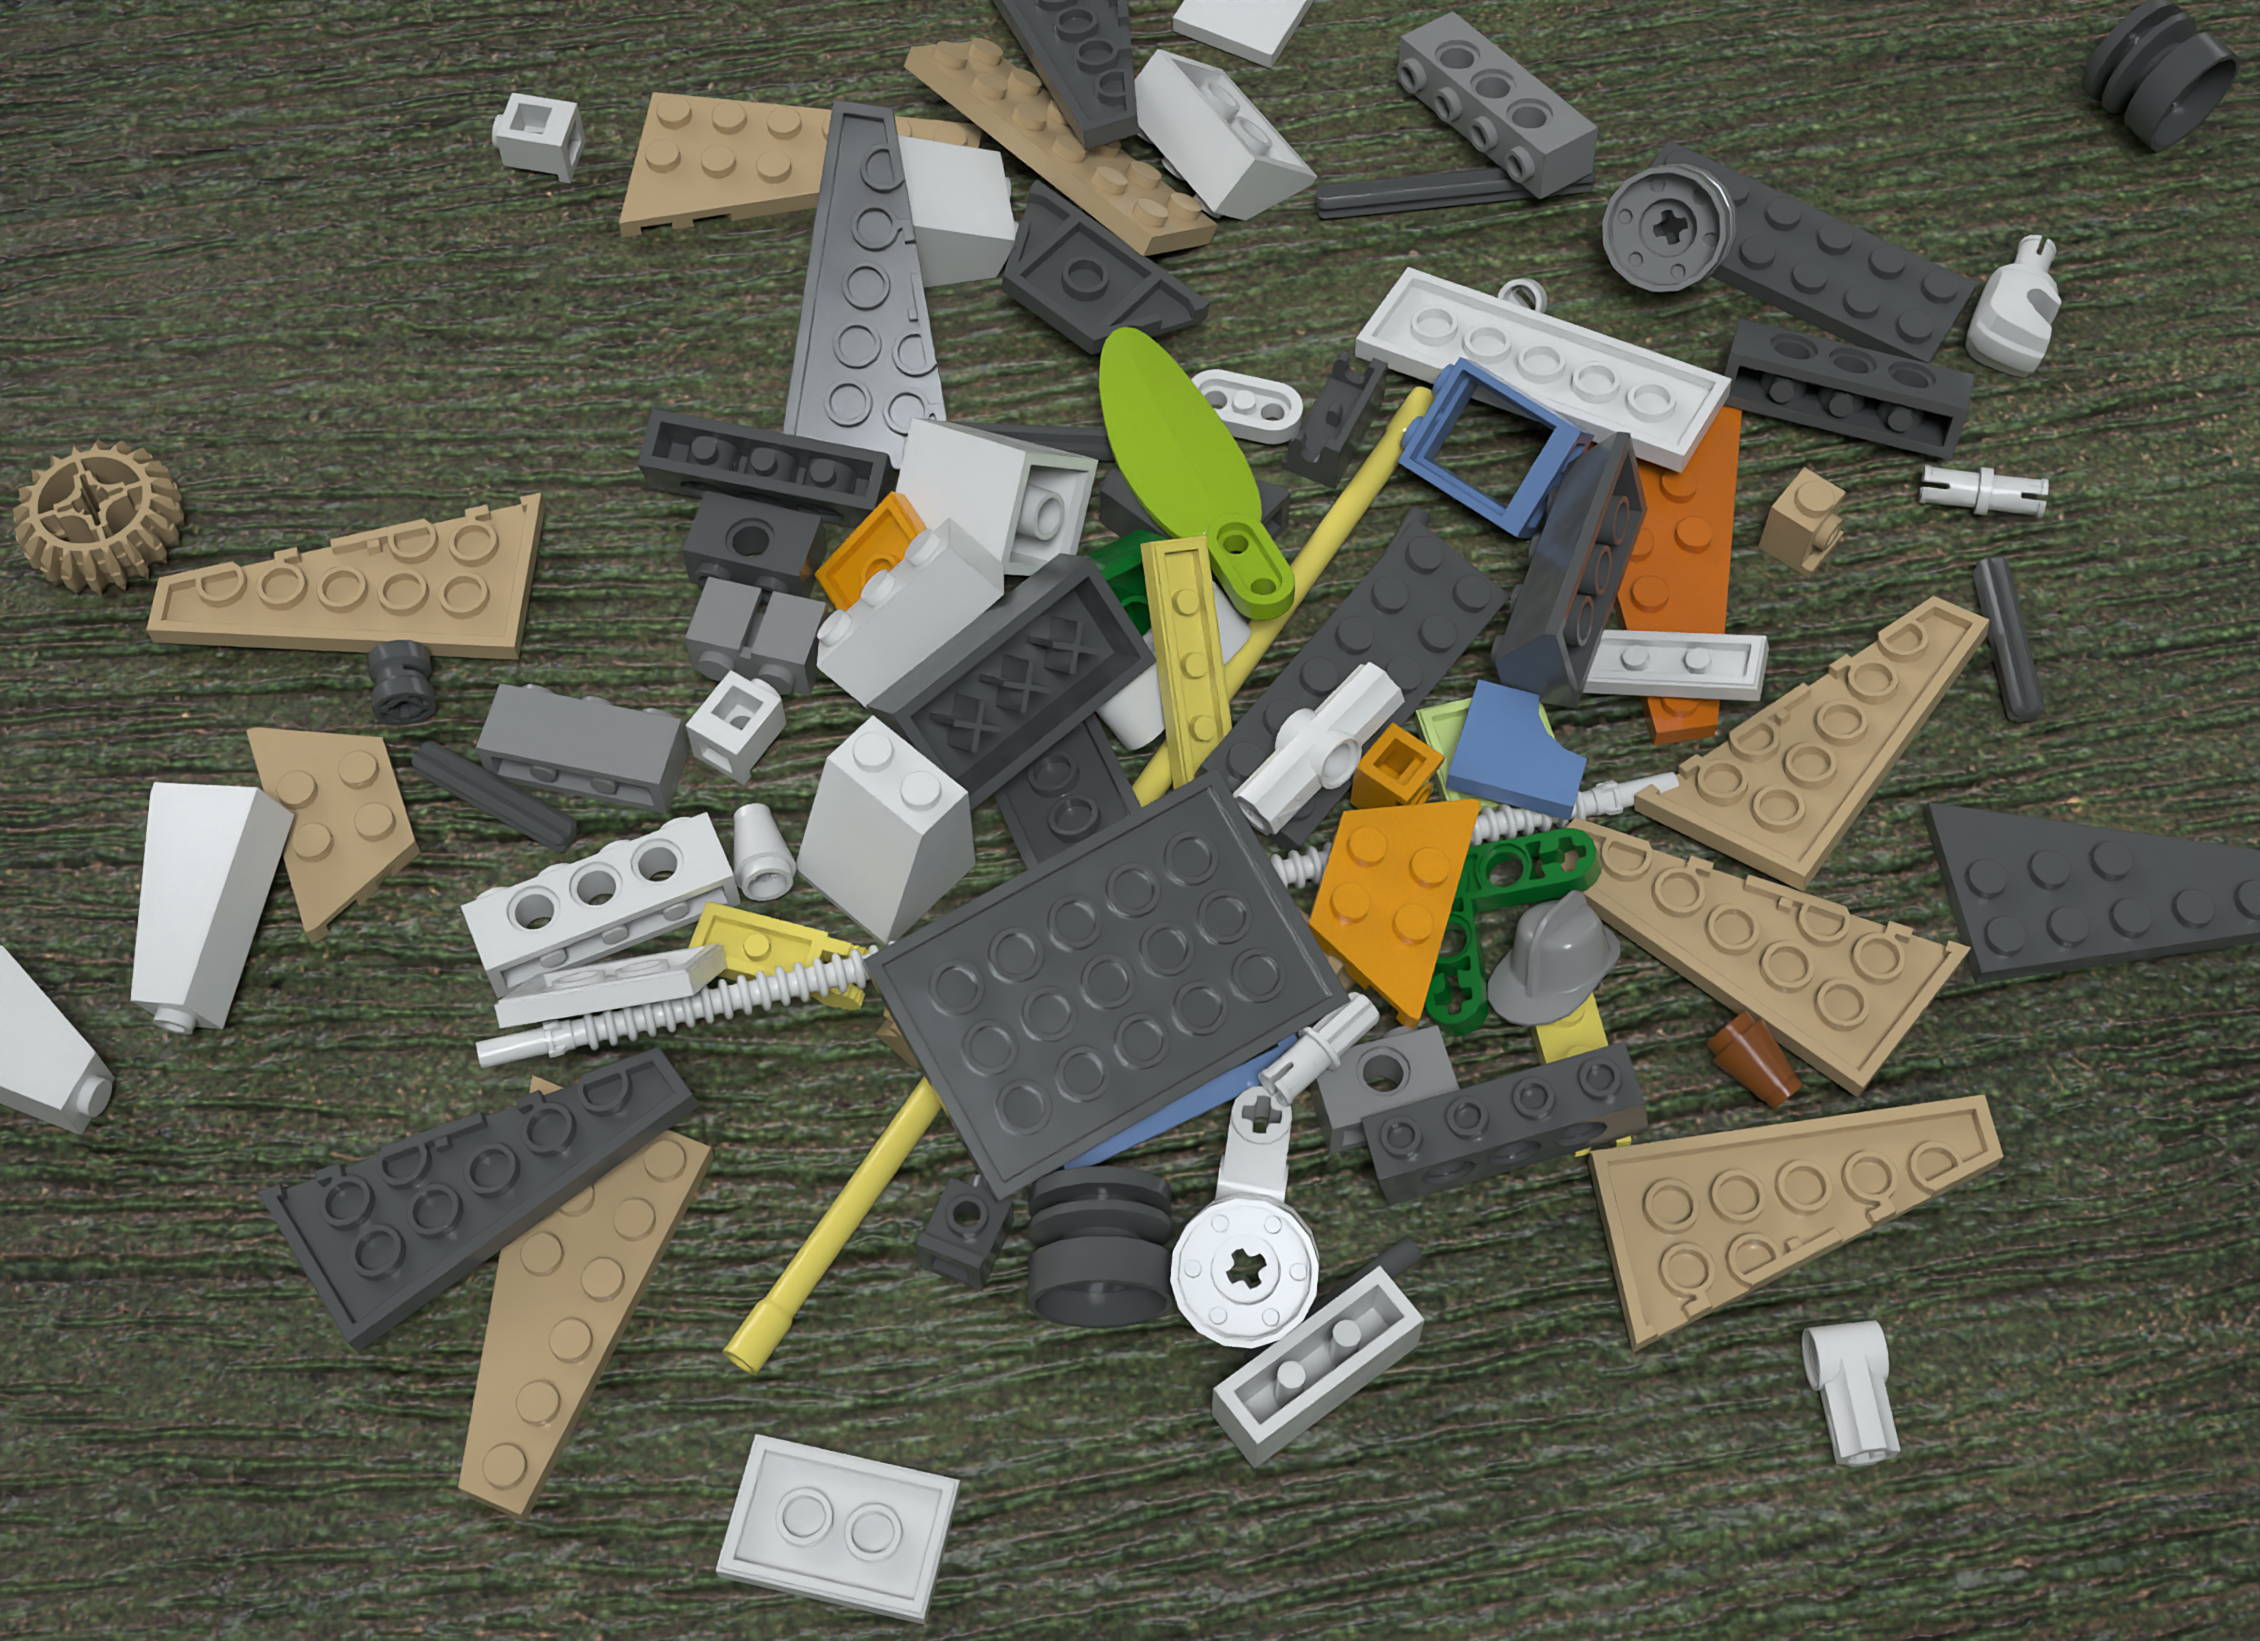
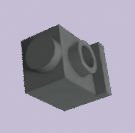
[916,1174,1015,1292]

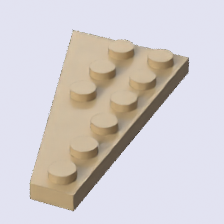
[619,92,984,238]
[1634,596,1990,892]
[458,1075,714,1522]

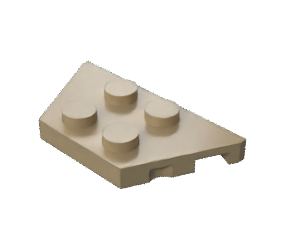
[246,727,421,943]

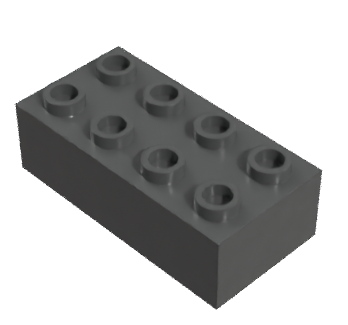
[866,553,1157,812]

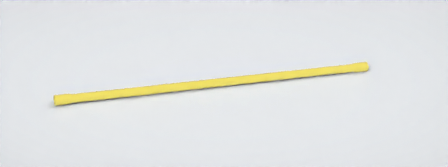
[722,386,1435,1376]

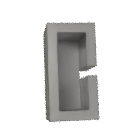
[685,577,829,696]

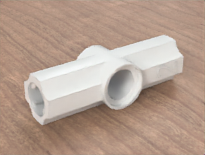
[1232,662,1405,836]

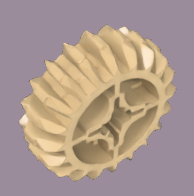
[12,439,185,596]

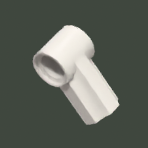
[1802,1320,1900,1467]

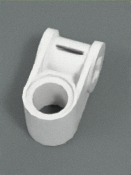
[1215,1086,1292,1203]

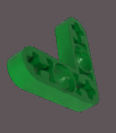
[1425,828,1602,1036]

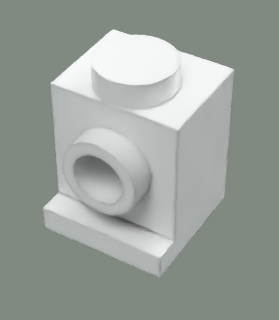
[492,93,586,183]
[686,670,787,785]

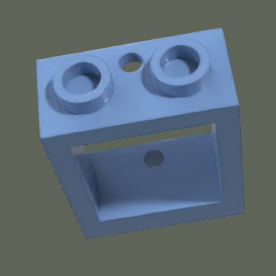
[1397,357,1595,539]

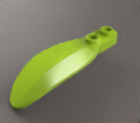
[1099,327,1295,620]

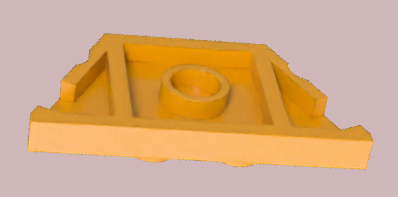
[1307,799,1481,1030]

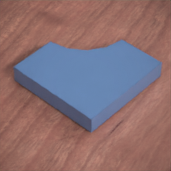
[1446,679,1587,820]

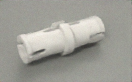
[1919,465,2049,518]

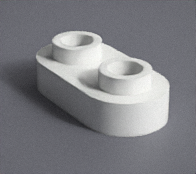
[1191,369,1303,444]

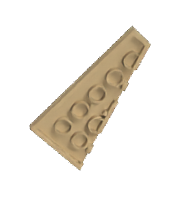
[146,492,545,660]
[1536,817,1971,1098]
[1588,1094,2003,1353]

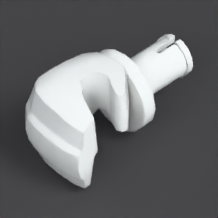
[1965,235,2061,378]

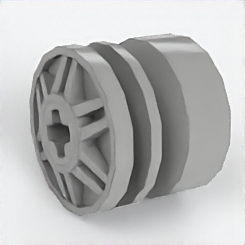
[1602,163,1737,292]

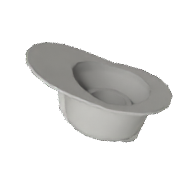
[1488,890,1620,1027]

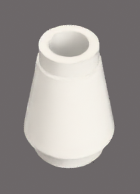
[733,803,797,901]

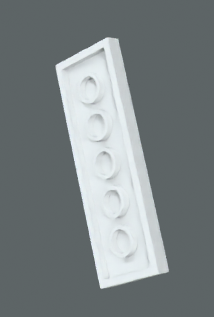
[1355,267,1732,473]

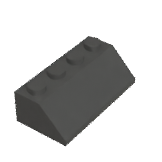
[1491,431,1647,708]

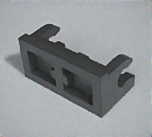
[1282,351,1388,490]

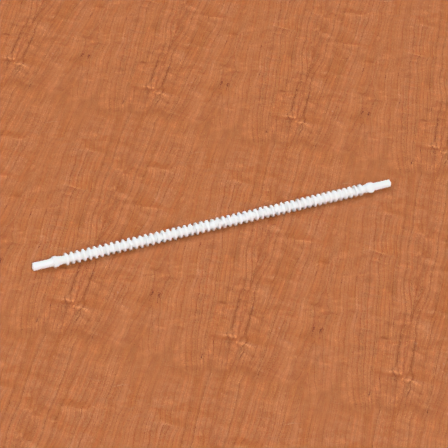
[476,771,1679,1069]

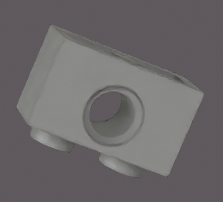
[1308,1025,1459,1154]

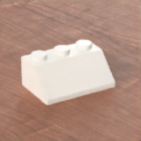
[1134,49,1318,221]

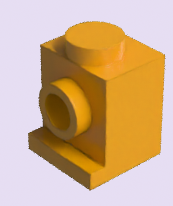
[1350,722,1445,809]

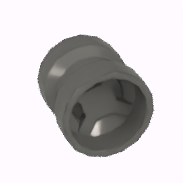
[367,640,437,725]

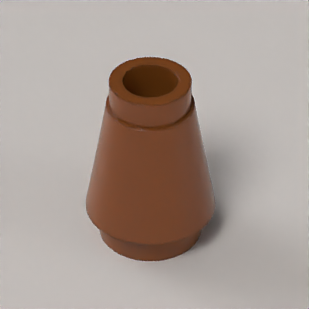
[1706,1010,1804,1111]

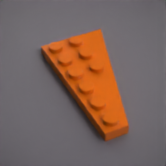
[1584,405,1742,746]

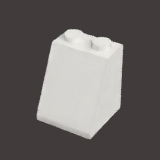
[898,135,1019,287]
[895,417,1098,576]
[796,715,976,948]

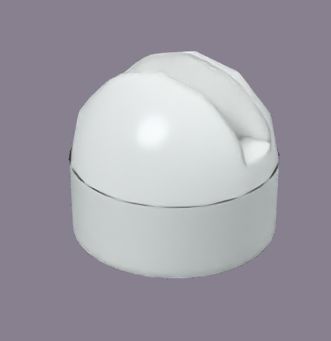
[1498,278,1548,314]

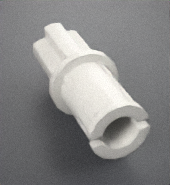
[1258,992,1380,1107]

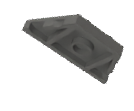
[1002,180,1210,355]

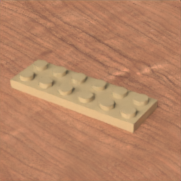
[903,38,1218,257]

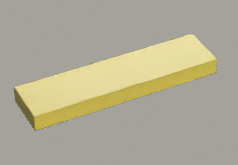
[1140,535,1232,790]

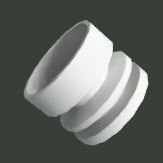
[1170,1192,1320,1348]

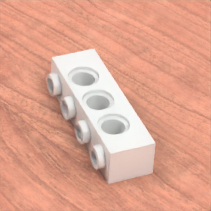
[461,812,741,998]

